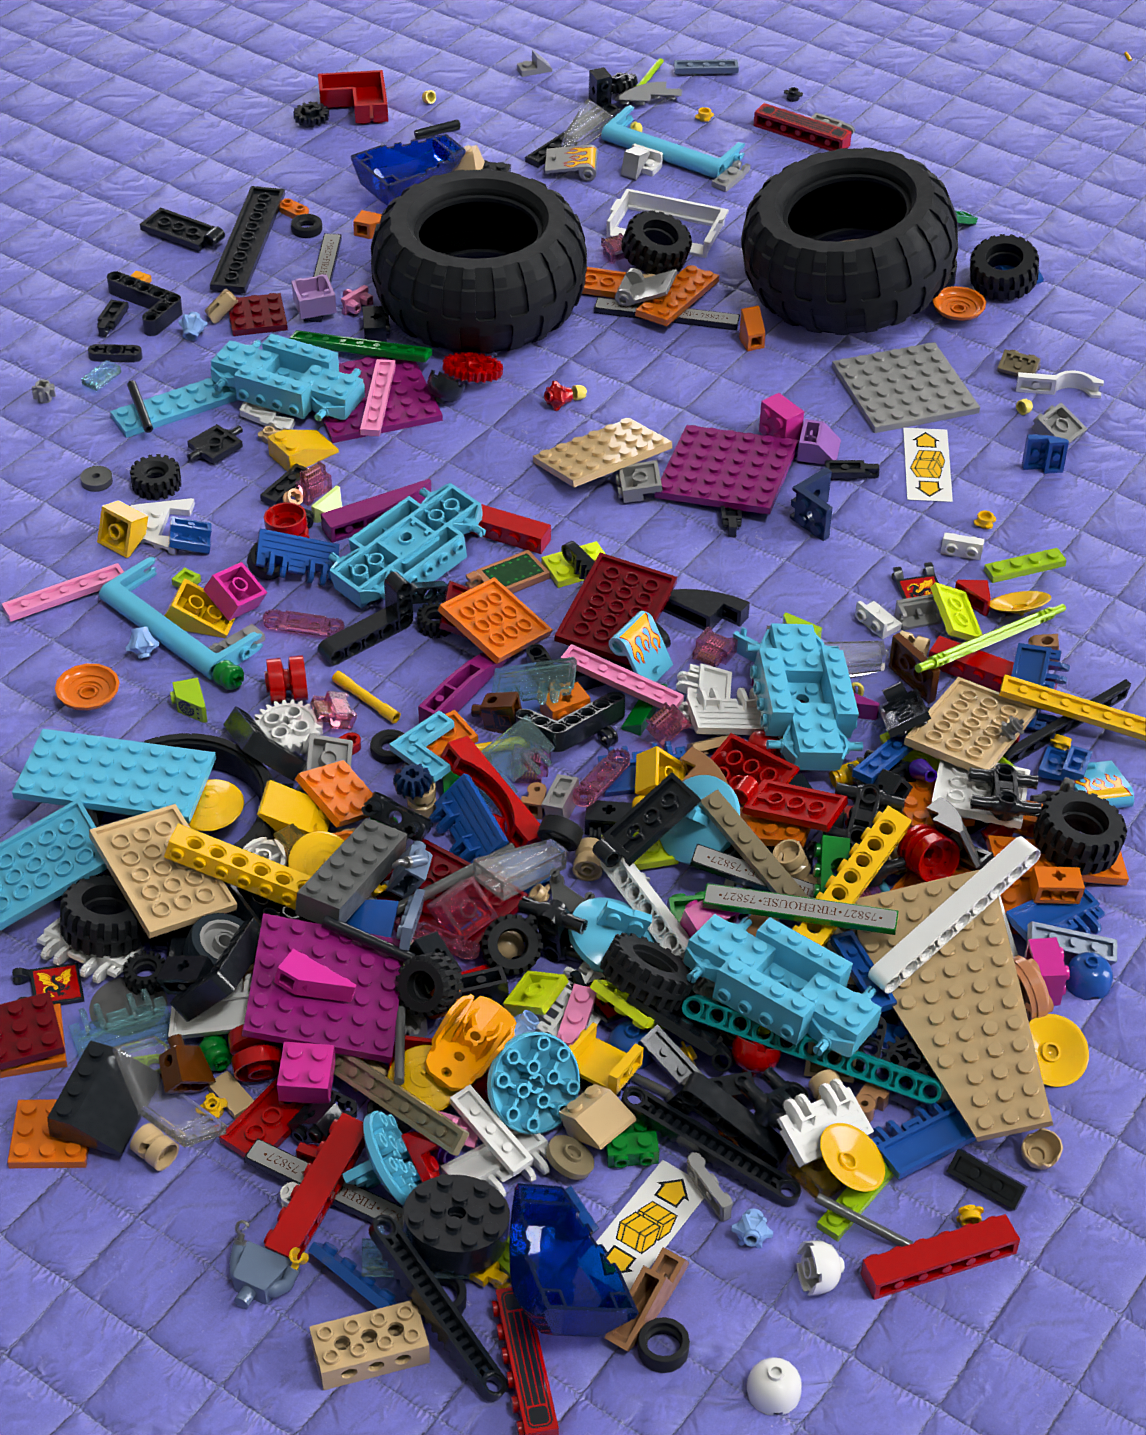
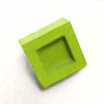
[172,568,201,588]

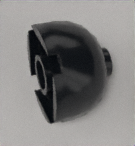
[427,370,466,404]

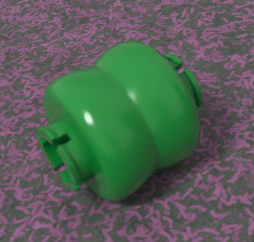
[213,660,244,690]
[199,1035,233,1071]

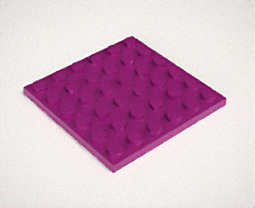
[322,356,443,443]
[655,425,798,515]
[242,913,404,1063]

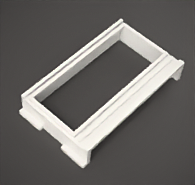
[606,189,729,258]

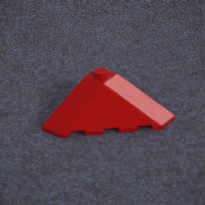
[710,733,800,790]

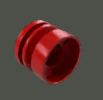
[264,503,309,538]
[897,824,960,882]

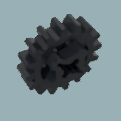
[612,72,638,94]
[293,101,330,127]
[880,1034,933,1087]

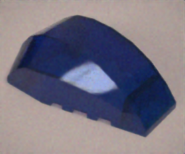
[351,134,466,205]
[509,1183,639,1337]

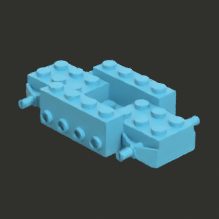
[211,334,365,422]
[329,483,486,608]
[746,623,863,771]
[683,914,882,1057]

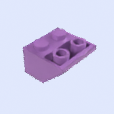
[797,419,841,465]

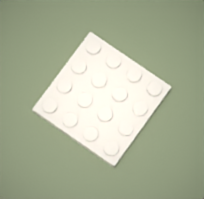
[931,759,1030,829]

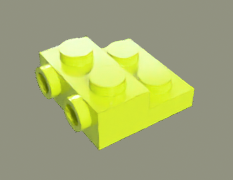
[503,970,569,1017]

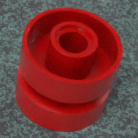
[264,655,308,704]
[228,1024,283,1082]

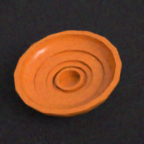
[932,286,986,321]
[55,663,120,711]

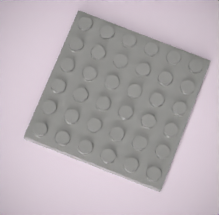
[832,342,980,433]

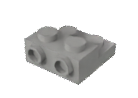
[1031,403,1087,444]
[616,460,662,503]
[301,734,353,772]

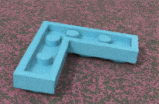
[389,710,455,783]

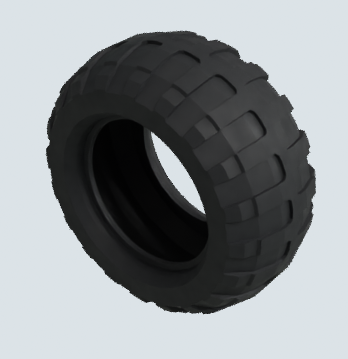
[741,148,958,335]
[371,169,587,354]

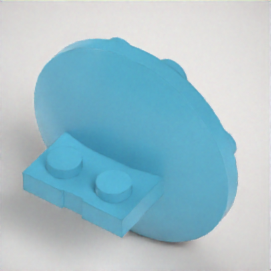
[660,775,740,865]
[568,898,657,973]
[487,1031,580,1134]
[342,1111,423,1206]

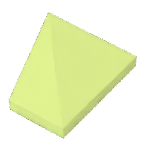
[311,486,342,523]

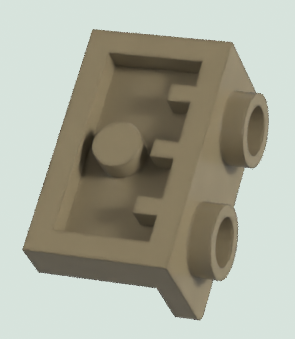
[998,349,1041,377]

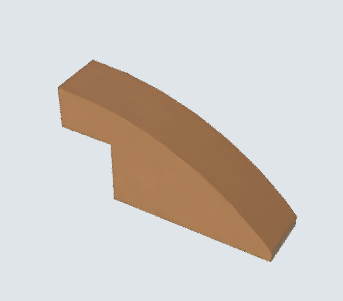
[680,747,728,784]
[604,1247,690,1352]

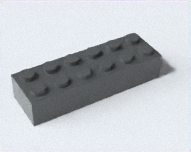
[295,818,407,924]

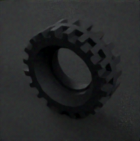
[600,933,697,1012]

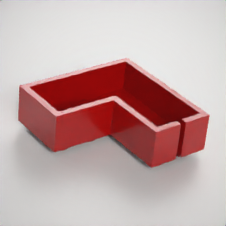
[318,70,388,124]

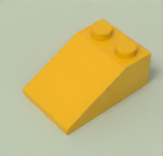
[267,429,339,471]
[164,578,235,638]
[257,780,331,845]

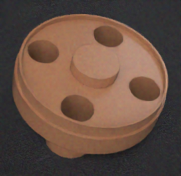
[1013,955,1054,1022]

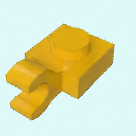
[464,1261,511,1289]

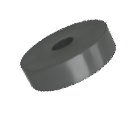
[80,466,113,492]

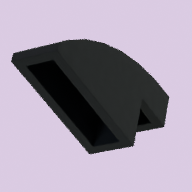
[663,589,750,632]

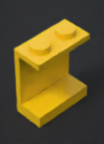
[568,1022,644,1095]

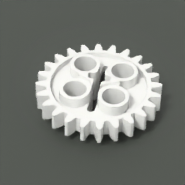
[254,699,323,755]

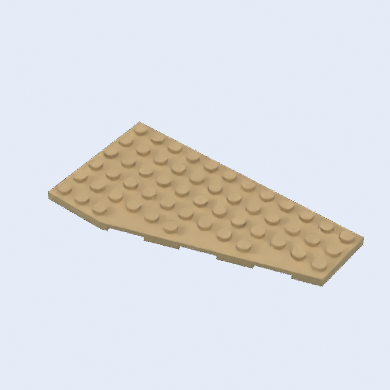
[855,869,1054,1142]

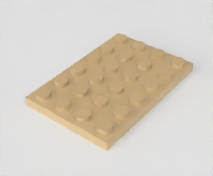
[533,418,672,487]
[904,677,1038,771]
[89,804,237,938]

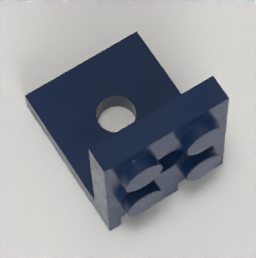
[790,467,833,541]

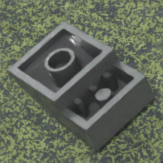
[926,797,980,868]

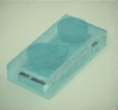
[81,360,121,391]

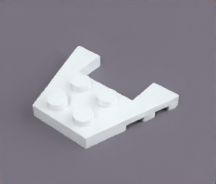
[240,402,295,431]
[130,498,195,555]

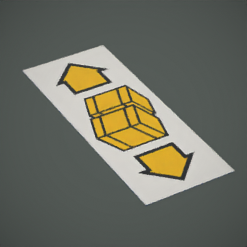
[903,428,953,502]
[577,1160,704,1296]

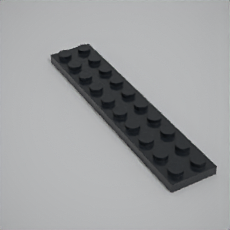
[210,186,285,293]

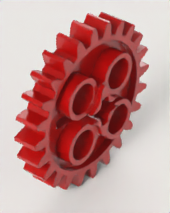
[442,352,503,383]

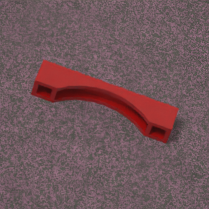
[440,736,543,852]

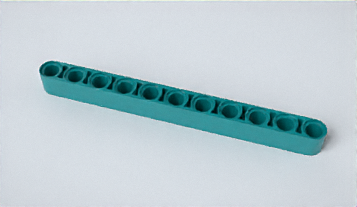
[682,994,943,1104]

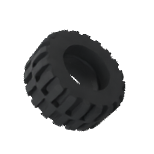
[621,210,692,275]
[970,234,1039,301]
[1033,789,1127,875]
[60,874,149,958]

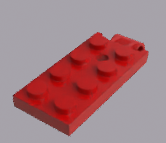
[734,775,848,832]
[219,1077,304,1157]

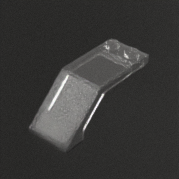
[113,1035,227,1147]

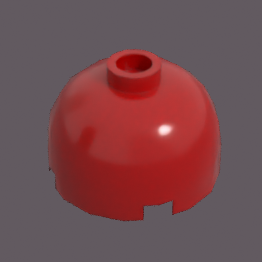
[732,1035,782,1077]

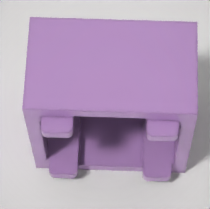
[291,274,337,319]

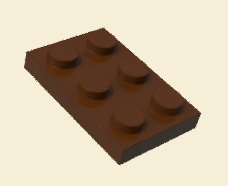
[888,633,940,704]

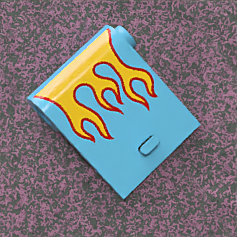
[609,611,673,682]
[1074,761,1134,809]

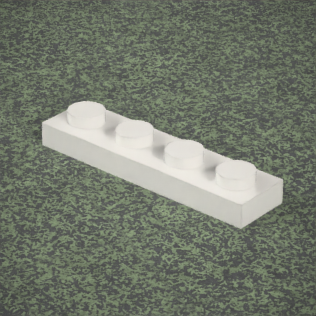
[449,1085,534,1177]

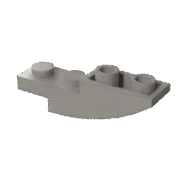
[615,82,682,105]

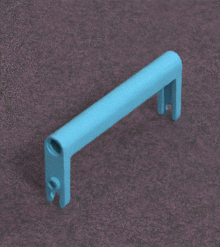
[601,105,745,178]
[99,557,263,680]

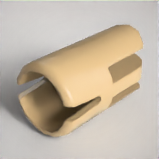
[205,289,238,324]

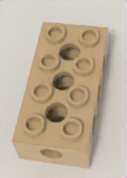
[309,1300,430,1391]

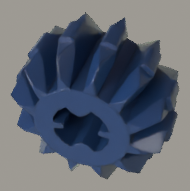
[393,762,432,800]

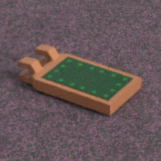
[465,550,550,593]

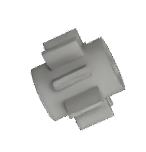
[32,380,56,403]

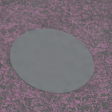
[89,976,167,1037]

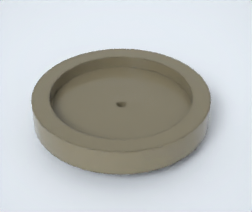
[546,1135,594,1180]

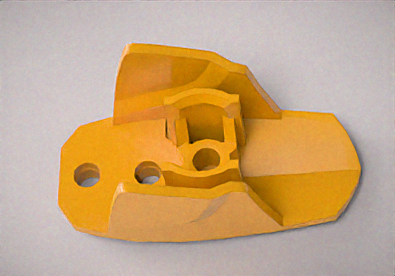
[424,994,517,1091]

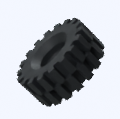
[130,454,182,501]

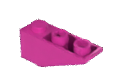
[274,949,357,1002]

